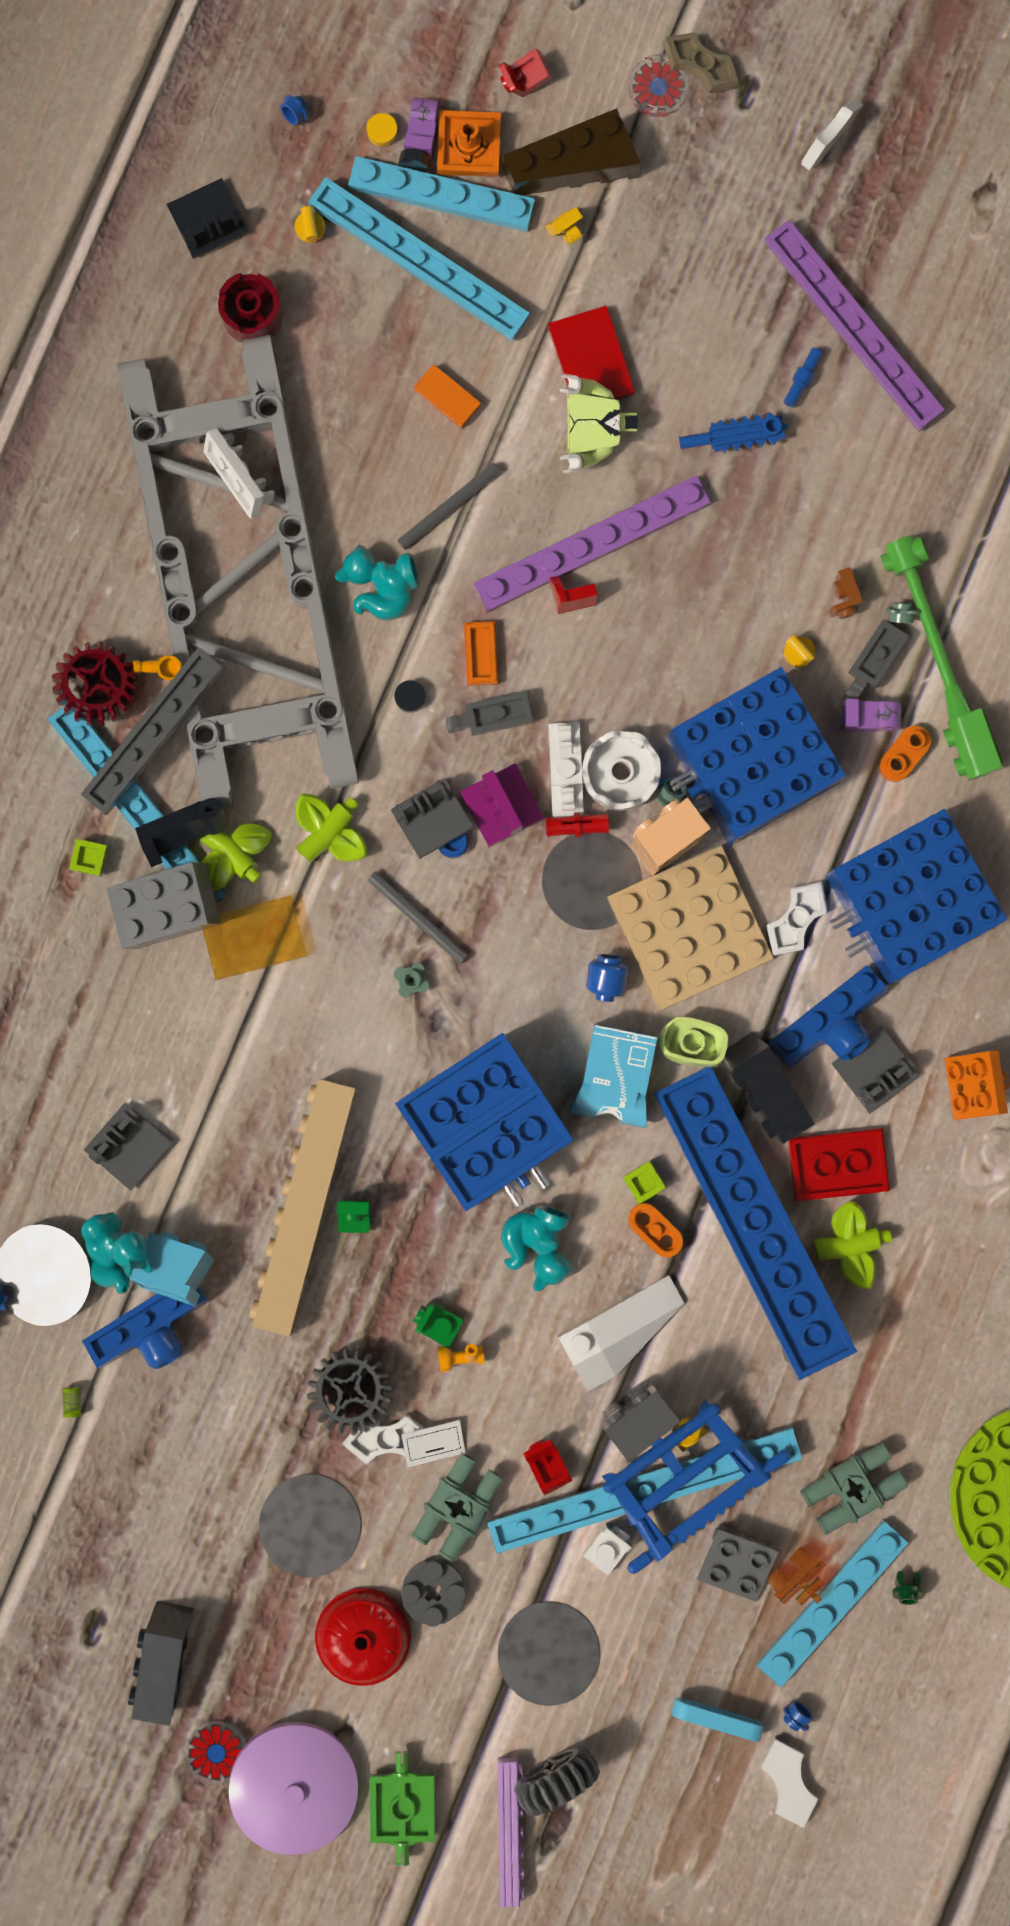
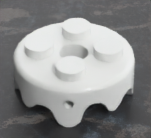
[582,731,661,811]

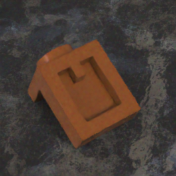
[829,567,863,620]

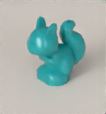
[335,545,419,621]
[501,1205,574,1292]
[81,1212,153,1294]

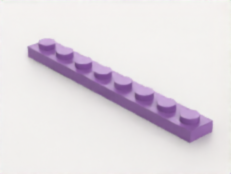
[764,220,945,432]
[474,475,711,613]

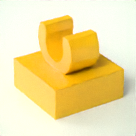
[545,207,583,244]

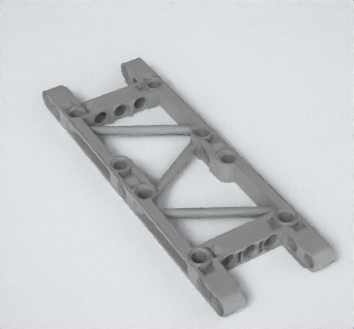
[117,334,359,812]

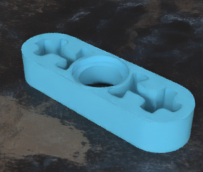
[671,1697,765,1742]

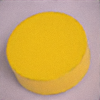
[366,113,398,147]

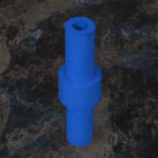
[783,347,823,408]

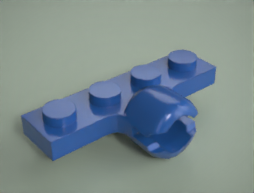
[768,965,888,1069]
[82,1286,208,1369]

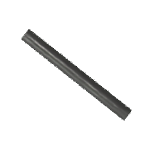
[397,463,501,550]
[367,871,468,964]

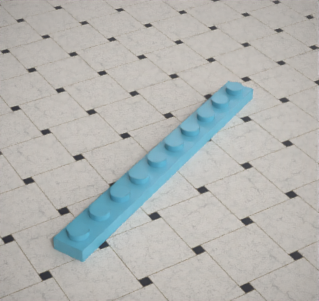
[487,1427,802,1553]

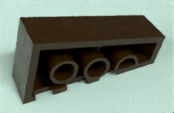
[502,108,641,195]

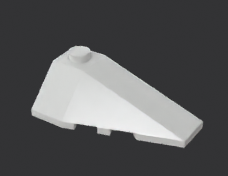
[558,1275,684,1391]

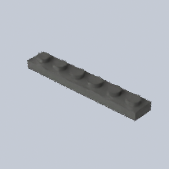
[81,647,225,815]

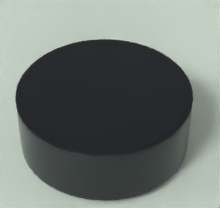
[398,148,430,173]
[394,680,426,713]

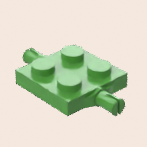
[370,1751,435,1866]

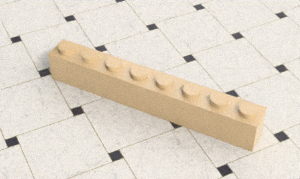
[249,1079,357,1337]

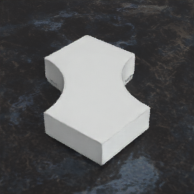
[801,98,863,171]
[766,882,828,956]
[342,1414,425,1465]
[760,1737,818,1828]

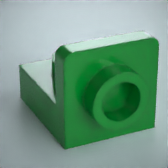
[336,1200,371,1233]
[412,1302,464,1348]

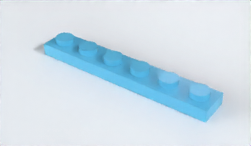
[348,156,535,232]
[756,1520,908,1687]

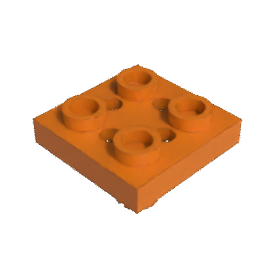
[437,110,501,177]
[944,1050,1010,1120]

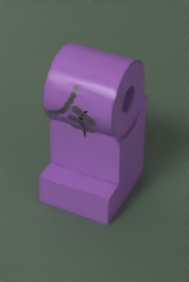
[404,97,439,161]
[842,698,901,732]

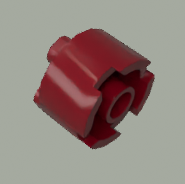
[218,273,283,342]

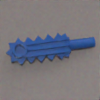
[679,412,789,453]

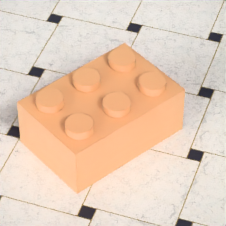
[631,798,711,876]

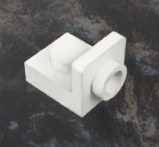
[582,1524,632,1576]

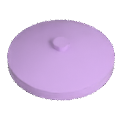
[229,1721,358,1855]

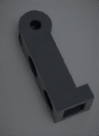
[135,798,229,868]

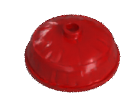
[315,1588,411,1686]

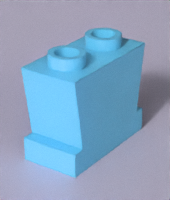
[129,1231,215,1307]

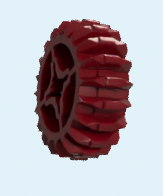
[52,641,137,726]

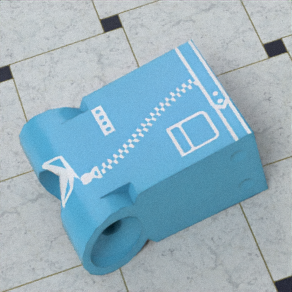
[569,1025,657,1128]

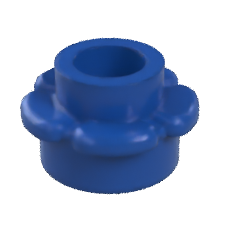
[280,95,308,125]
[783,1701,813,1731]

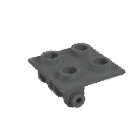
[390,778,474,859]
[831,1026,919,1114]
[84,1102,173,1191]
[697,1526,779,1602]

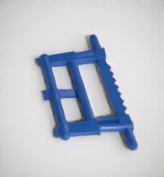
[602,1400,791,1574]

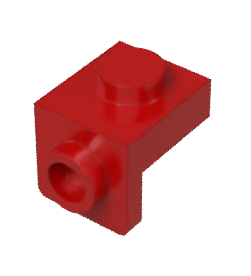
[499,48,553,97]
[523,1439,573,1496]

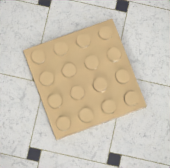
[607,845,774,1011]

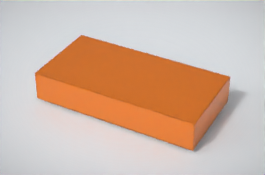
[414,364,481,429]
[464,621,498,686]

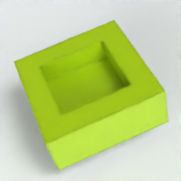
[69,839,108,877]
[622,1161,666,1204]

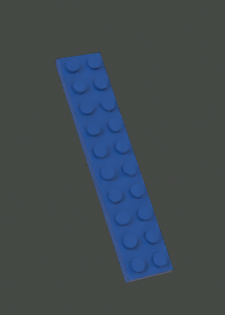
[654,1067,858,1381]

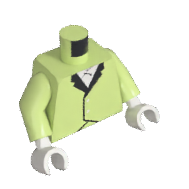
[559,374,638,474]

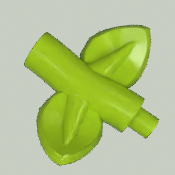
[295,793,368,863]
[199,823,272,892]
[813,1201,892,1289]

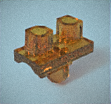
[767,1547,826,1605]

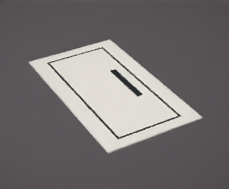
[401,1420,466,1468]

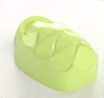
[658,1017,728,1067]

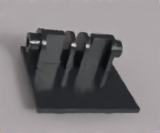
[166,178,249,259]

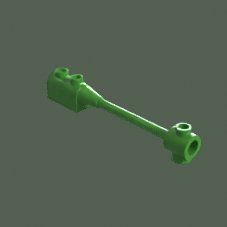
[881,535,1005,781]

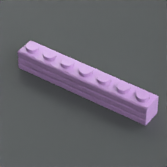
[498,1758,524,1907]

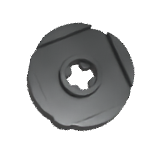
[401,1560,465,1627]

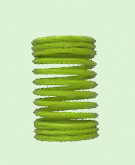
[62,1387,82,1418]

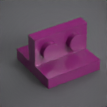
[460,763,544,848]

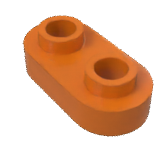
[879,726,931,783]
[628,1203,683,1258]

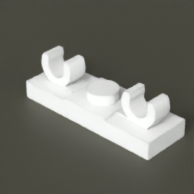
[203,428,275,519]
[548,722,584,817]

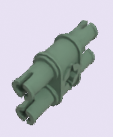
[800,1443,908,1535]
[411,1452,504,1563]

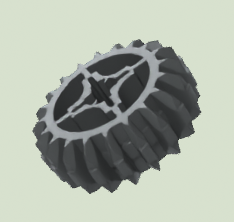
[307,1348,394,1436]
[514,1746,600,1816]

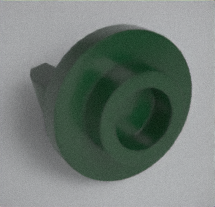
[892,1571,925,1605]

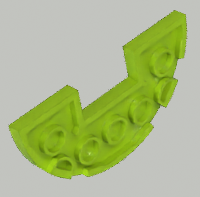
[949,1408,1010,1589]

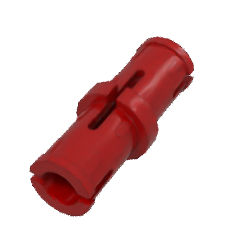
[545,812,609,838]

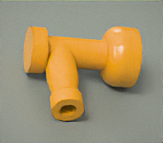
[132,655,182,681]
[438,1344,484,1373]

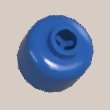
[586,954,629,1002]

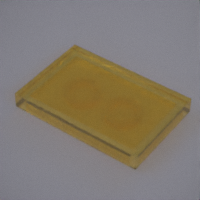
[202,896,307,981]

